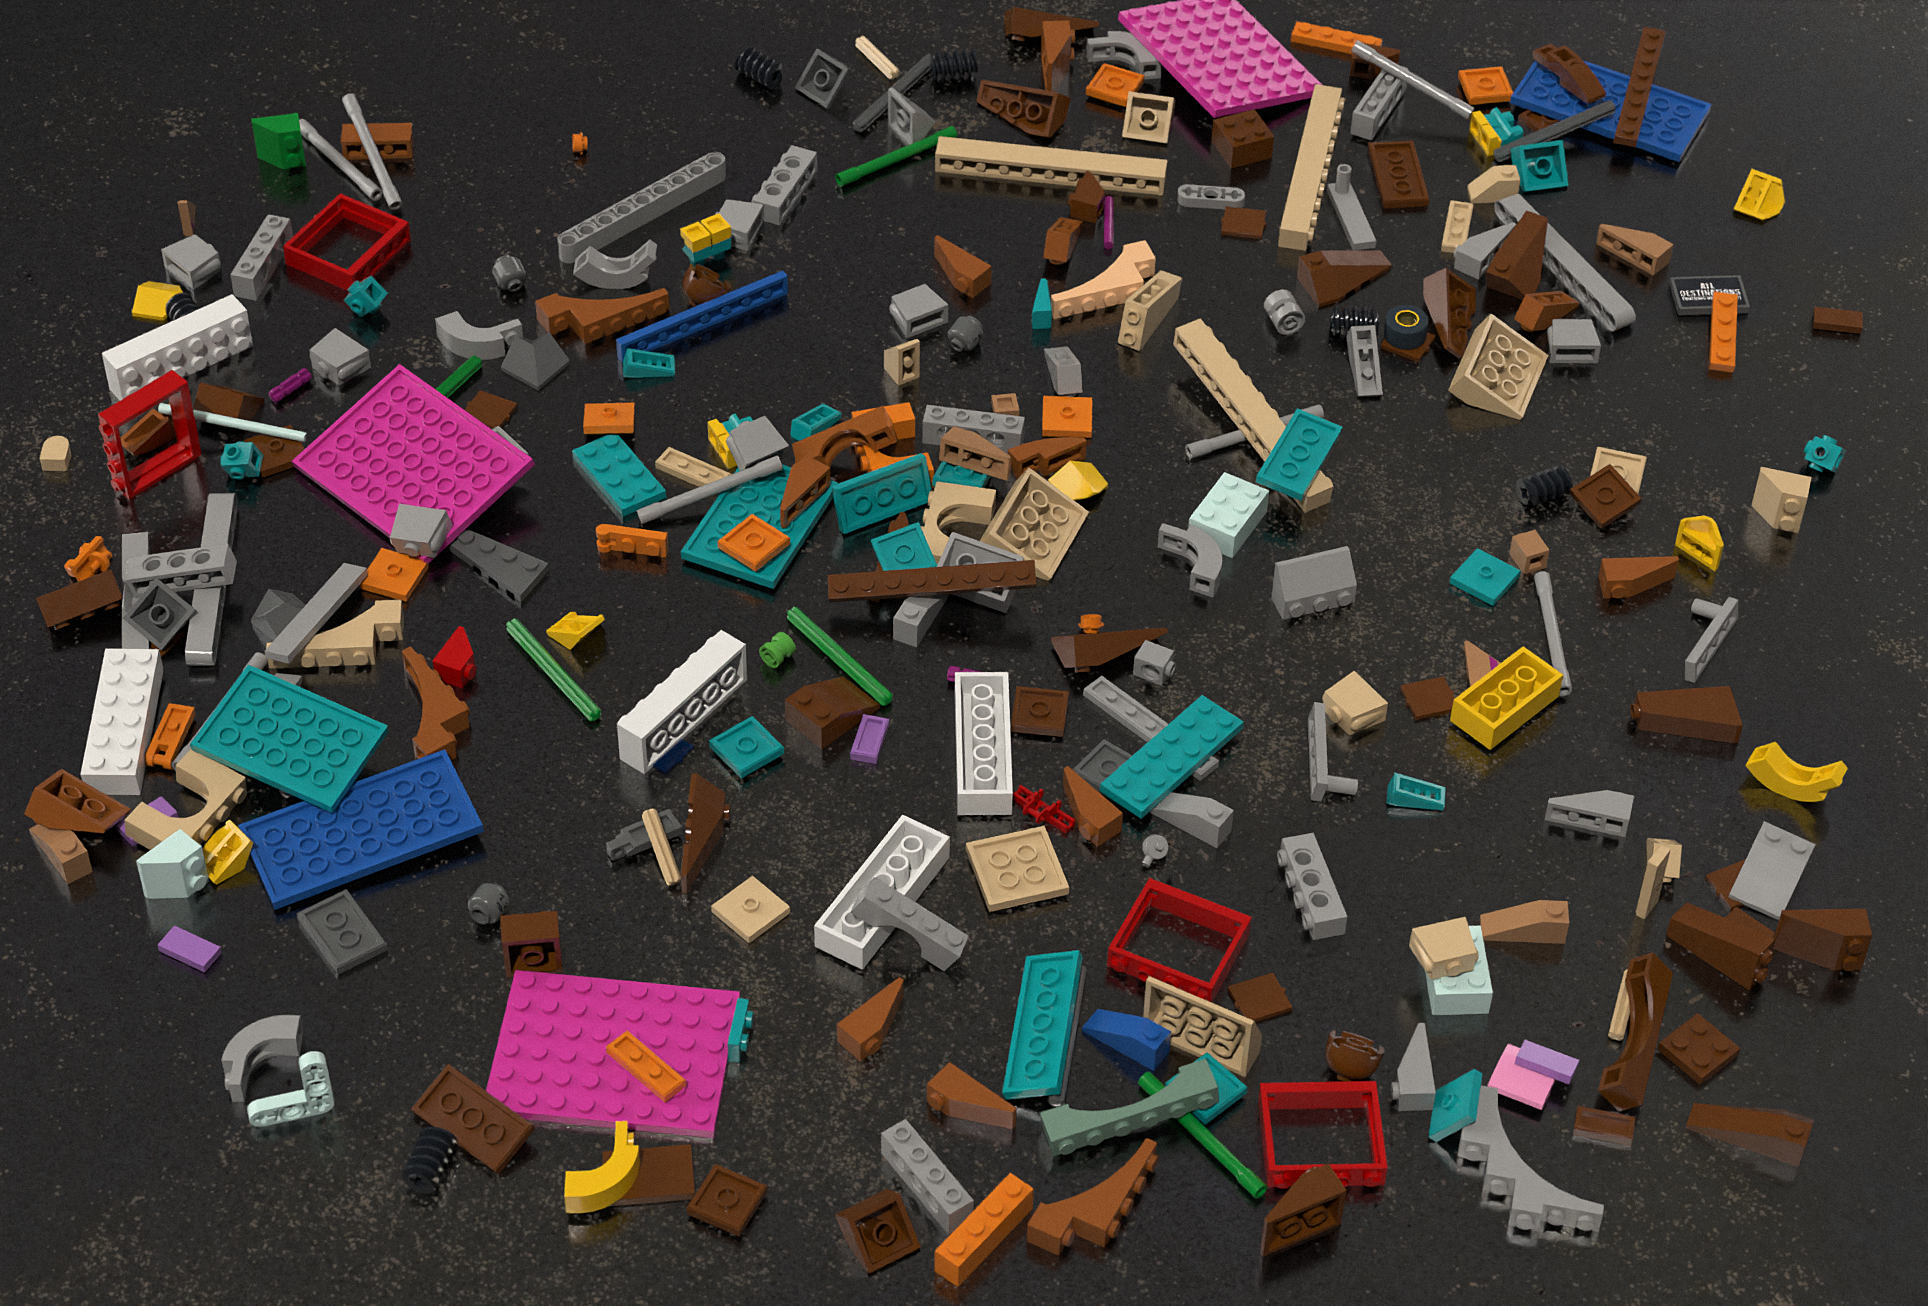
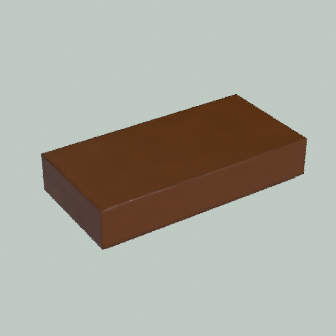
[1813,306,1863,334]
[1573,1106,1635,1146]

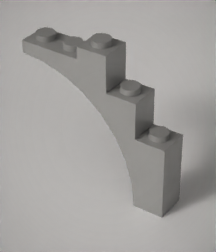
[1457,1086,1604,1232]

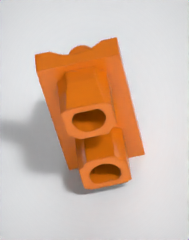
[64,536,112,582]

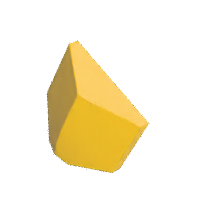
[1734,169,1785,221]
[132,281,183,321]
[1048,461,1108,500]
[1675,516,1724,571]
[546,612,605,650]
[202,820,253,884]

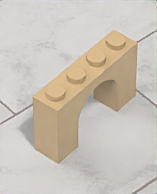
[921,482,996,565]
[125,749,247,850]

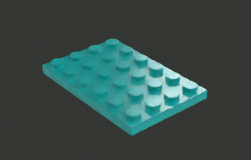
[681,465,838,589]
[190,664,389,813]

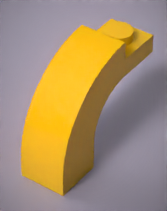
[1745,742,1848,802]
[564,1121,640,1213]

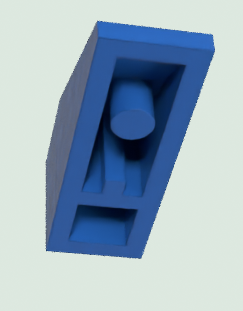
[1082,1009,1171,1071]

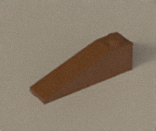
[1004,7,1099,42]
[976,80,1071,138]
[1486,210,1548,300]
[1297,250,1392,307]
[1423,268,1476,359]
[1051,628,1168,672]
[681,773,731,894]
[1685,1103,1814,1167]

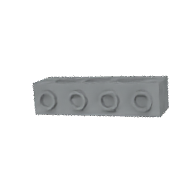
[1350,66,1408,140]
[751,145,817,225]
[231,214,293,301]
[922,405,1025,454]
[125,544,237,598]
[1277,833,1347,940]
[881,1119,974,1235]

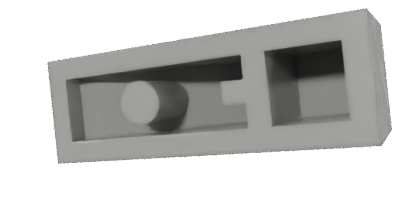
[1453,222,1516,279]
[1346,325,1383,397]
[1044,347,1082,397]
[893,594,949,647]
[1545,790,1634,837]
[1150,793,1234,848]
[1390,1023,1436,1111]

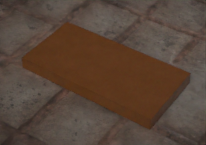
[1368,141,1430,209]
[411,1064,536,1175]

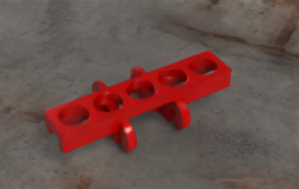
[1012,785,1075,833]

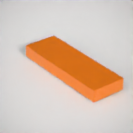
[606,1030,686,1103]

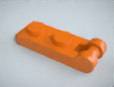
[596,524,669,558]
[145,703,196,770]

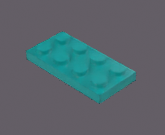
[1256,408,1343,501]
[572,434,666,517]
[832,453,931,534]

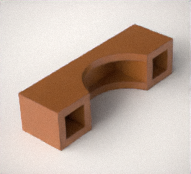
[792,406,897,467]

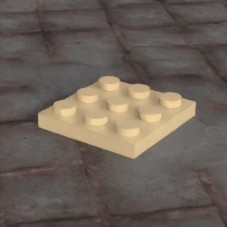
[966,826,1069,912]

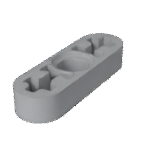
[1177,184,1245,210]

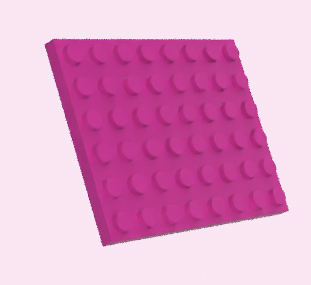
[1118,0,1323,118]
[292,364,535,564]
[486,970,740,1138]

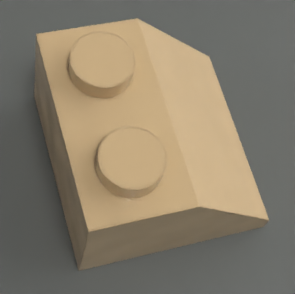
[1122,92,1176,143]
[1752,467,1811,533]

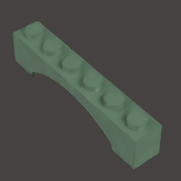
[1040,1059,1219,1156]

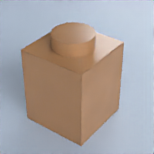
[1509,530,1550,574]

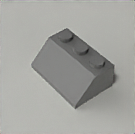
[937,532,1024,613]
[1271,546,1357,620]

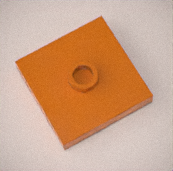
[1086,63,1145,107]
[1458,67,1513,105]
[1042,396,1092,438]
[583,403,635,434]
[717,514,790,572]
[359,548,429,602]

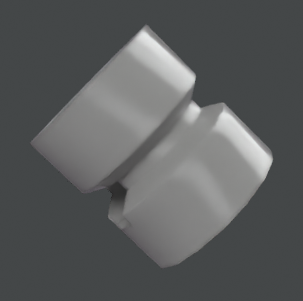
[1264,289,1305,335]

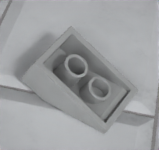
[1728,821,1815,920]

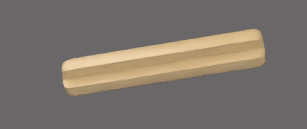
[855,36,899,80]
[642,809,681,886]
[1608,969,1630,1041]

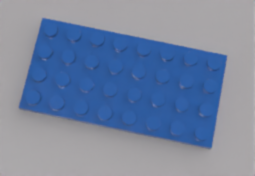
[1510,60,1712,162]
[238,749,484,910]

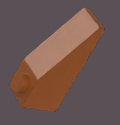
[1043,217,1083,264]
[934,235,992,298]
[1514,291,1580,332]
[780,455,830,529]
[1598,556,1679,598]
[1063,766,1123,847]
[837,977,904,1061]
[927,1062,1017,1129]

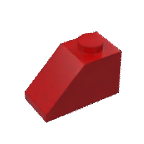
[433,626,477,688]

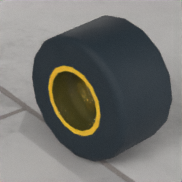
[1384,305,1428,350]

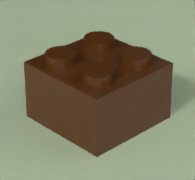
[1212,110,1274,169]
[500,911,563,978]

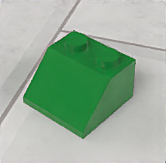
[252,113,306,169]

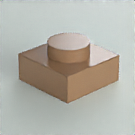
[991,393,1019,416]

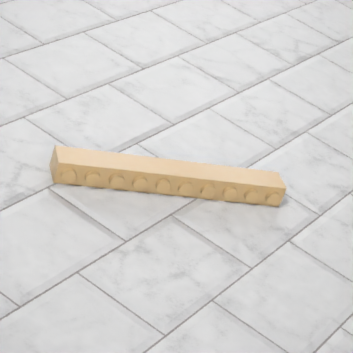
[1278,84,1345,251]
[935,136,1167,195]
[1173,318,1333,513]

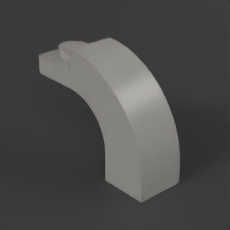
[1087,31,1161,80]
[573,240,657,289]
[435,311,523,360]
[1158,523,1222,597]
[222,1015,303,1102]

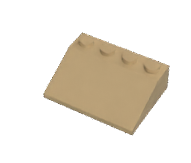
[1448,314,1548,420]
[980,468,1089,581]
[1143,976,1262,1077]

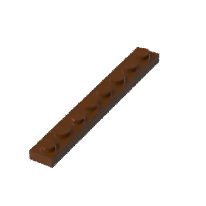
[1613,27,1666,147]
[828,560,1037,603]

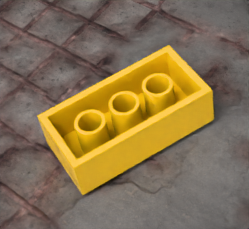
[1450,647,1563,750]

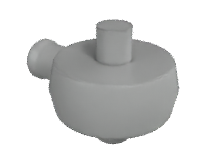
[1142,834,1168,867]

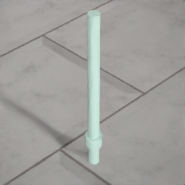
[158,403,307,442]

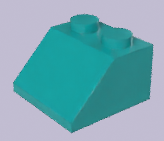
[1510,140,1569,192]

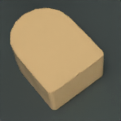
[40,436,71,471]

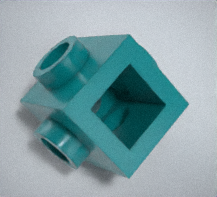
[344,276,387,317]
[1804,435,1846,473]
[220,441,263,479]

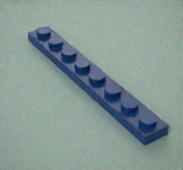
[616,271,788,363]

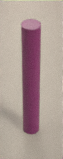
[1104,196,1114,249]

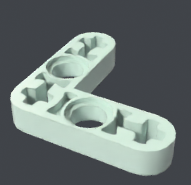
[247,1051,334,1127]

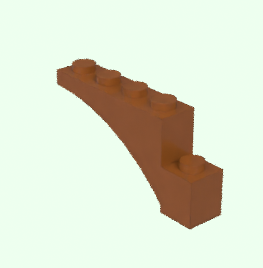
[535,288,670,344]
[402,646,470,760]
[1027,1138,1159,1255]

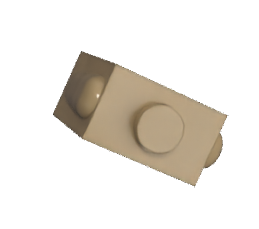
[1322,671,1388,735]
[1409,917,1479,980]

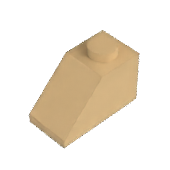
[1467,165,1520,204]
[884,339,920,386]
[1646,838,1682,882]

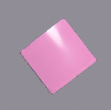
[1488,1044,1556,1110]

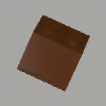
[193,382,265,421]
[835,1189,921,1273]

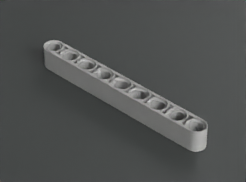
[557,152,726,263]
[1494,194,1636,331]
[185,493,237,666]

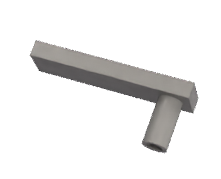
[1327,164,1376,251]
[1685,597,1738,683]
[1308,702,1358,801]

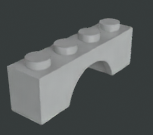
[850,877,968,971]

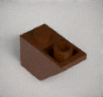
[1349,43,1401,79]
[1068,171,1105,223]

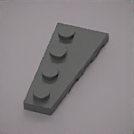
[449,529,549,602]

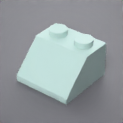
[136,829,209,899]

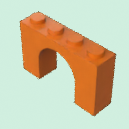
[852,402,934,488]

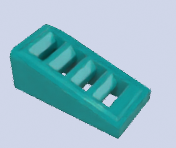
[1032,278,1052,329]
[623,348,675,378]
[790,404,842,441]
[1387,773,1446,810]

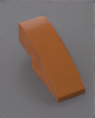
[121,403,196,456]
[1007,437,1087,479]

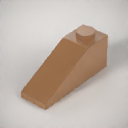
[1596,224,1674,276]
[939,426,1011,481]
[29,824,92,884]
[1480,900,1569,944]

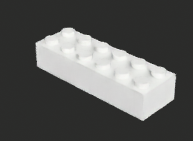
[102,295,253,401]
[617,630,747,774]
[81,649,164,795]
[955,672,1013,815]
[814,815,950,970]

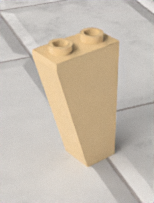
[1118,271,1182,351]

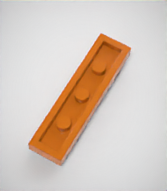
[1291,22,1382,54]
[1709,292,1738,372]

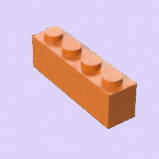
[935,1173,1034,1287]

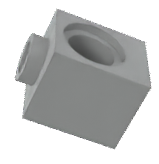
[1133,640,1176,686]

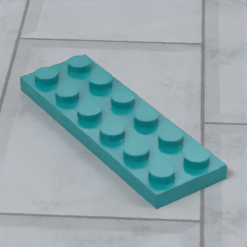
[1100,695,1244,819]
[1002,950,1083,1099]

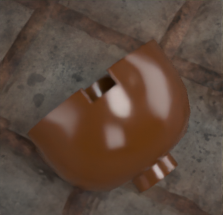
[682,263,731,307]
[1325,1031,1385,1082]

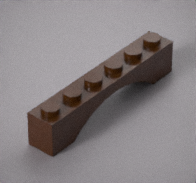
[1598,952,1673,1111]

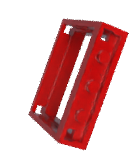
[283,194,411,290]
[98,370,202,499]
[1107,878,1252,1003]
[1258,1081,1388,1189]

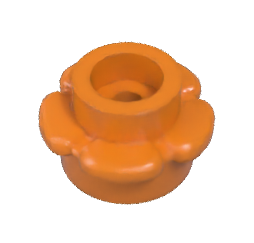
[572,132,588,155]
[1078,614,1104,633]

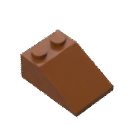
[1041,21,1075,92]
[24,769,131,833]

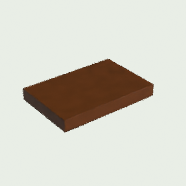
[602,1144,695,1207]

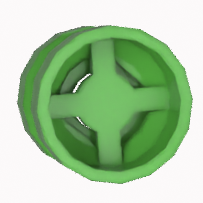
[759,632,796,668]

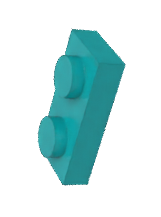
[727,998,754,1062]

